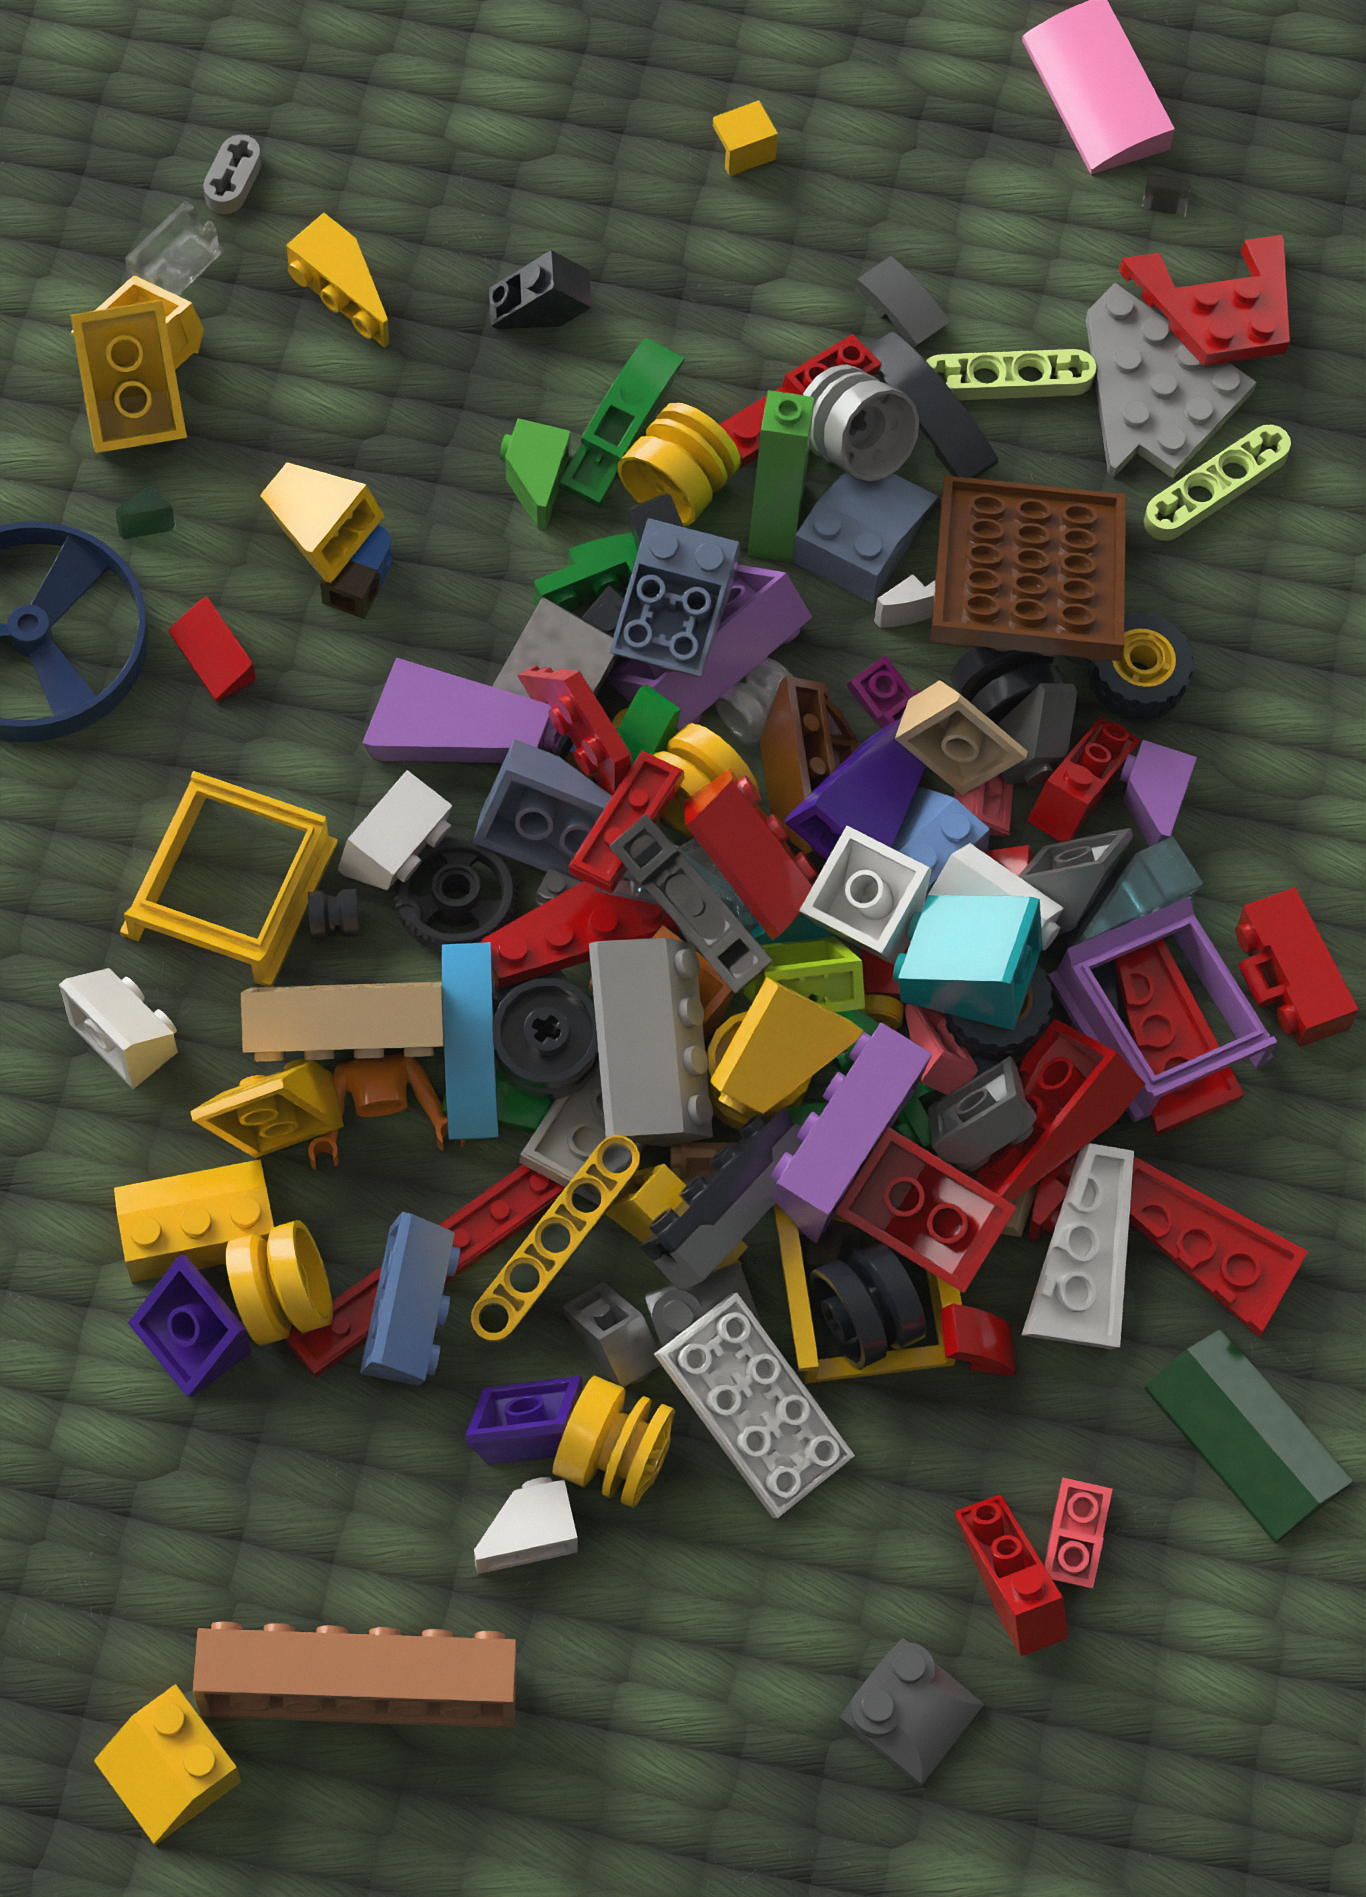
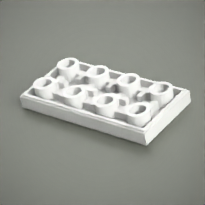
[654,1292,855,1518]

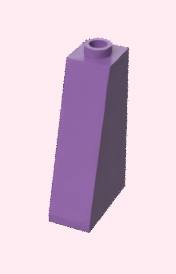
[362,658,562,763]

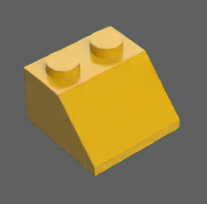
[94,1684,241,1846]

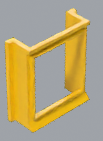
[120,771,338,987]
[773,1203,962,1383]

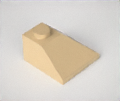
[895,680,1028,795]

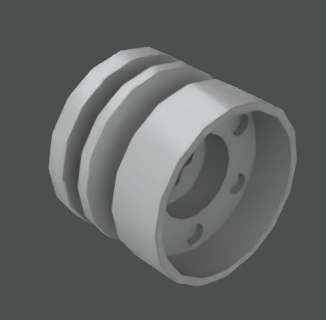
[803,364,919,482]

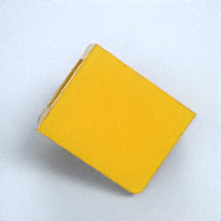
[712,100,778,176]

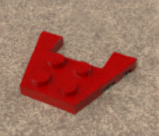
[1119,235,1290,366]
[517,665,631,796]

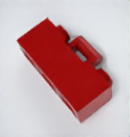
[1235,887,1359,1047]

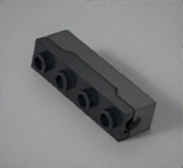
[640,1108,803,1290]

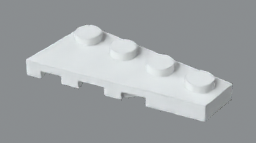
[1021,1143,1134,1349]

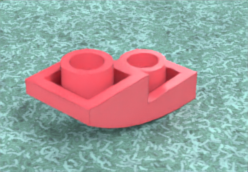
[1044,1478,1113,1589]

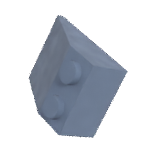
[793,472,939,603]
[473,739,612,882]

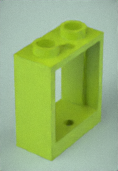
[743,936,865,1012]

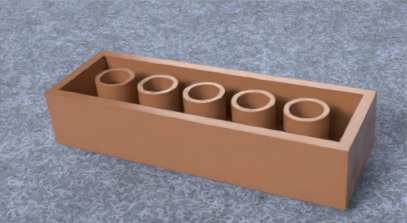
[193,1622,517,1728]

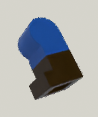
[320,525,392,619]

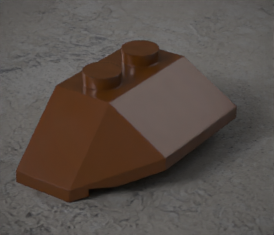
[760,676,858,856]

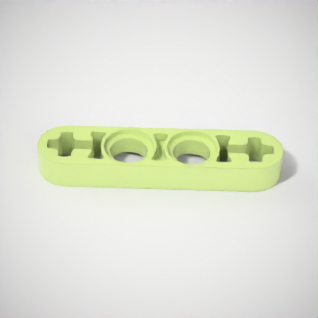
[926,349,1096,400]
[1144,425,1291,541]

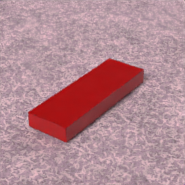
[568,750,685,894]

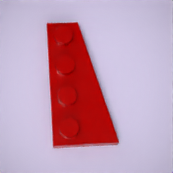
[481,869,679,989]
[1114,939,1244,1138]
[1129,1156,1308,1338]

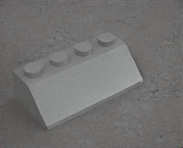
[589,938,713,1147]

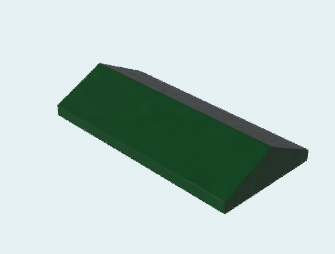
[1144,1329,1353,1544]

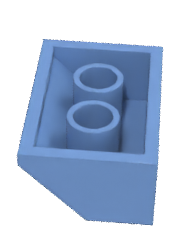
[891,787,990,899]
[360,1212,460,1386]

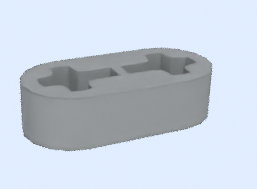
[203,135,262,215]

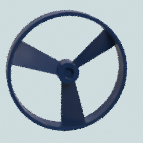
[0,521,149,742]

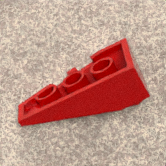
[969,1019,1146,1203]

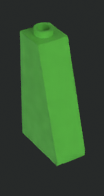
[747,390,814,563]

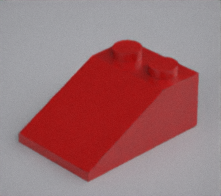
[835,1127,1017,1293]

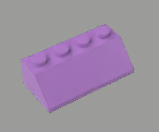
[607,565,812,731]
[770,1022,932,1244]

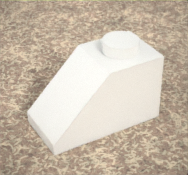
[474,1477,578,1574]

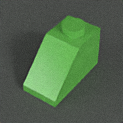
[499,418,571,530]

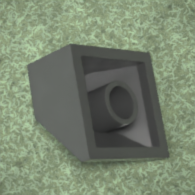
[1018,828,1134,934]

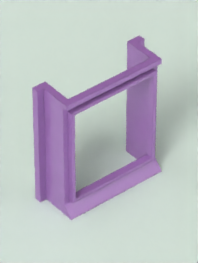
[1047,896,1277,1123]

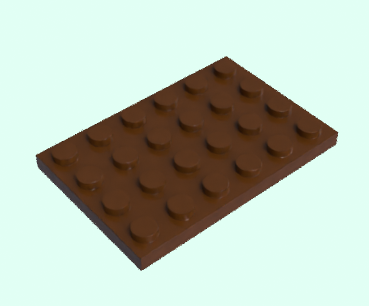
[931,475,1126,662]

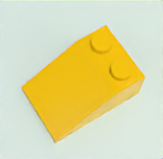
[70,300,187,453]
[191,1059,344,1158]

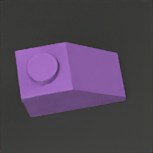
[1119,740,1197,858]

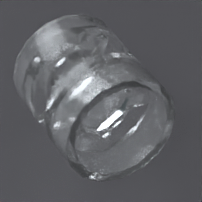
[715,658,793,746]

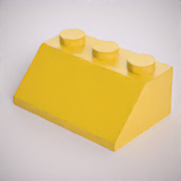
[114,1159,274,1282]

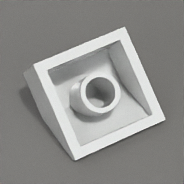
[337,770,452,890]
[799,826,932,966]
[59,968,178,1089]

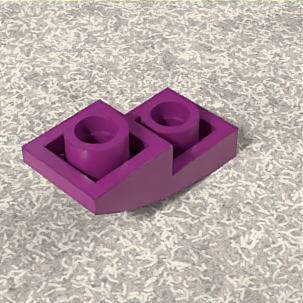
[845,655,921,729]

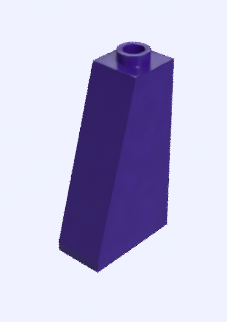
[784,718,926,860]

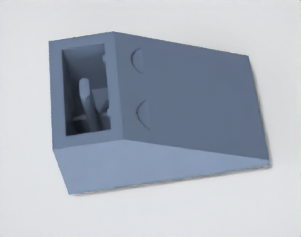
[609,518,741,678]

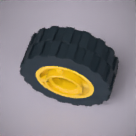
[1086,612,1194,720]

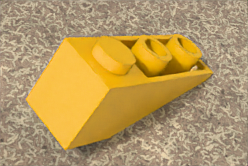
[286,213,389,348]

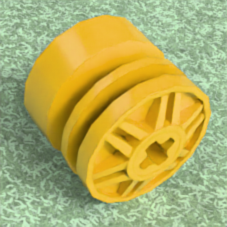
[618,403,740,526]
[552,1375,675,1509]

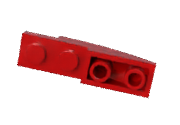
[719,334,882,469]

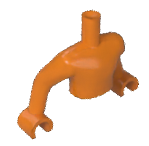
[308,1053,466,1170]

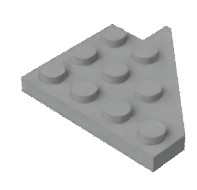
[1086,283,1257,479]

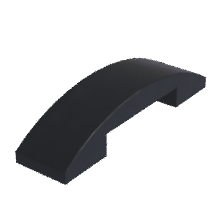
[867,331,999,478]
[609,814,774,994]

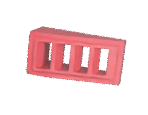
[904,1003,978,1095]

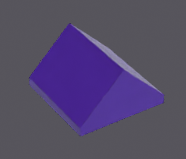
[128,1255,251,1397]
[465,1376,584,1465]

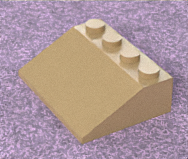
[241,982,444,1061]

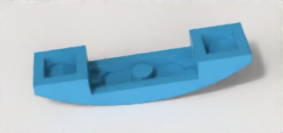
[442,942,499,1140]

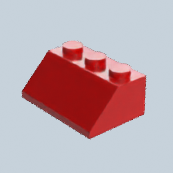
[684,768,819,940]

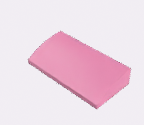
[1022,0,1175,174]

